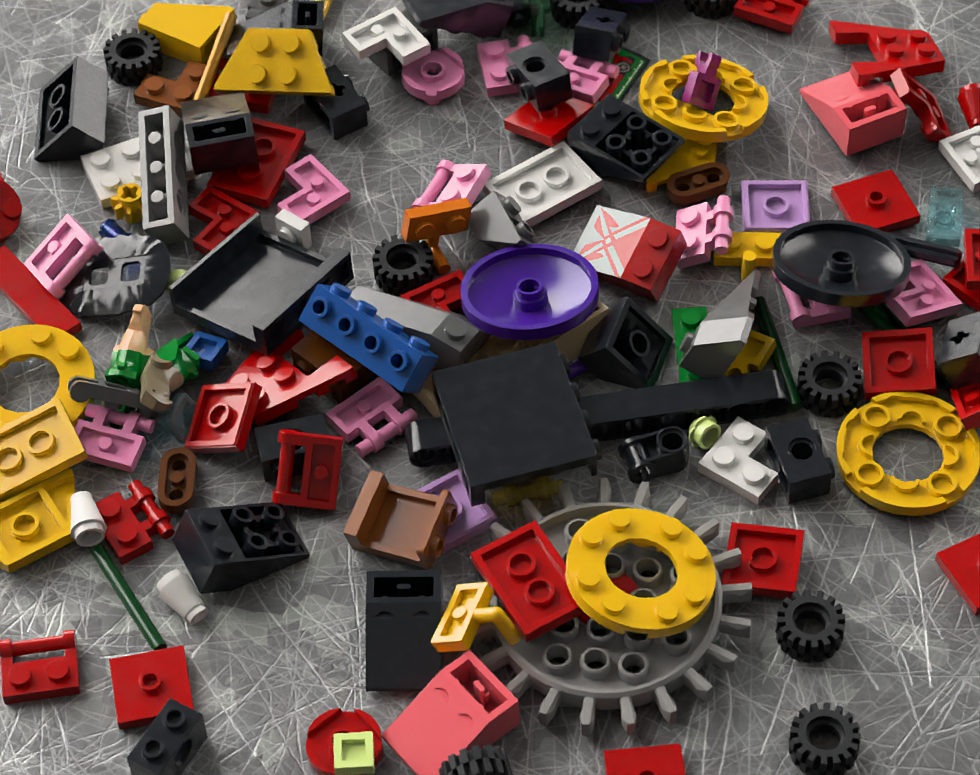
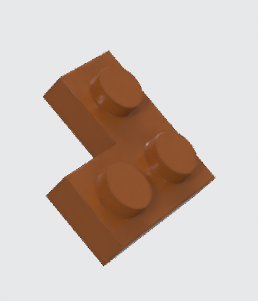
[134,60,219,117]

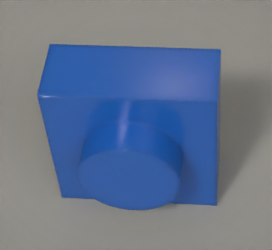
[186,331,229,371]

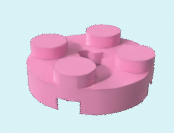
[401,47,465,105]

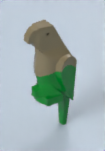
[139,332,201,411]

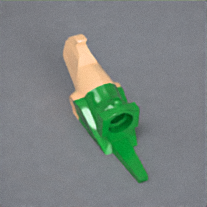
[105,304,154,429]

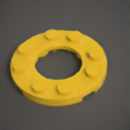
[639,55,769,145]
[0,324,96,428]
[835,392,980,516]
[565,508,716,638]

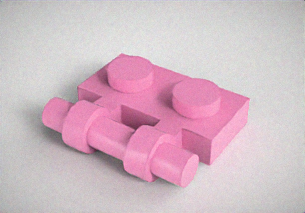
[477,35,533,97]
[559,50,620,105]
[676,195,733,269]
[325,377,418,458]
[75,403,155,473]

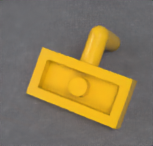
[714,232,781,281]
[431,582,521,652]

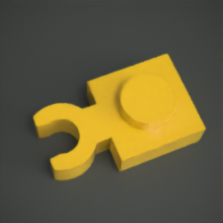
[723,330,777,376]

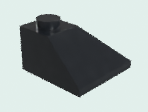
[577,296,673,389]

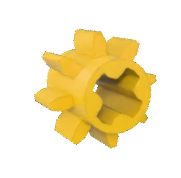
[111,183,143,224]

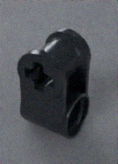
[618,426,689,484]

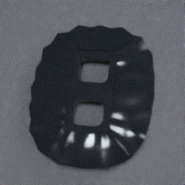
[63,234,170,317]

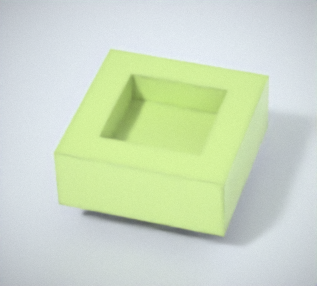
[334,731,375,775]

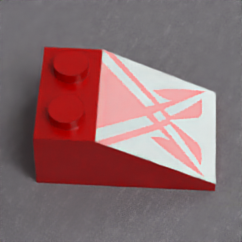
[574,205,687,303]

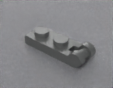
[67,376,167,417]

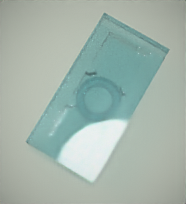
[926,186,964,247]

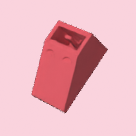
[799,71,907,156]
[382,650,520,775]

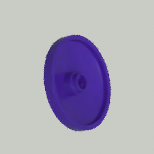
[460,244,599,340]

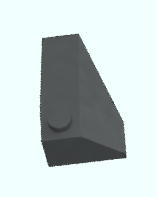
[679,269,761,379]
[350,285,491,370]

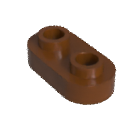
[666,162,730,205]
[157,447,198,514]

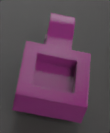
[681,51,722,111]

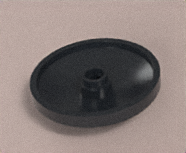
[772,220,911,307]

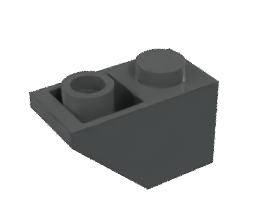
[469,191,535,250]

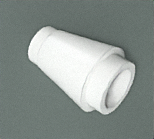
[70,491,107,547]
[156,569,208,625]

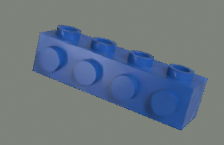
[299,282,439,393]

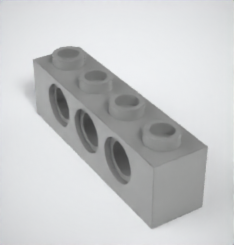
[138,105,190,244]

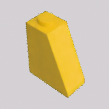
[137,3,237,64]

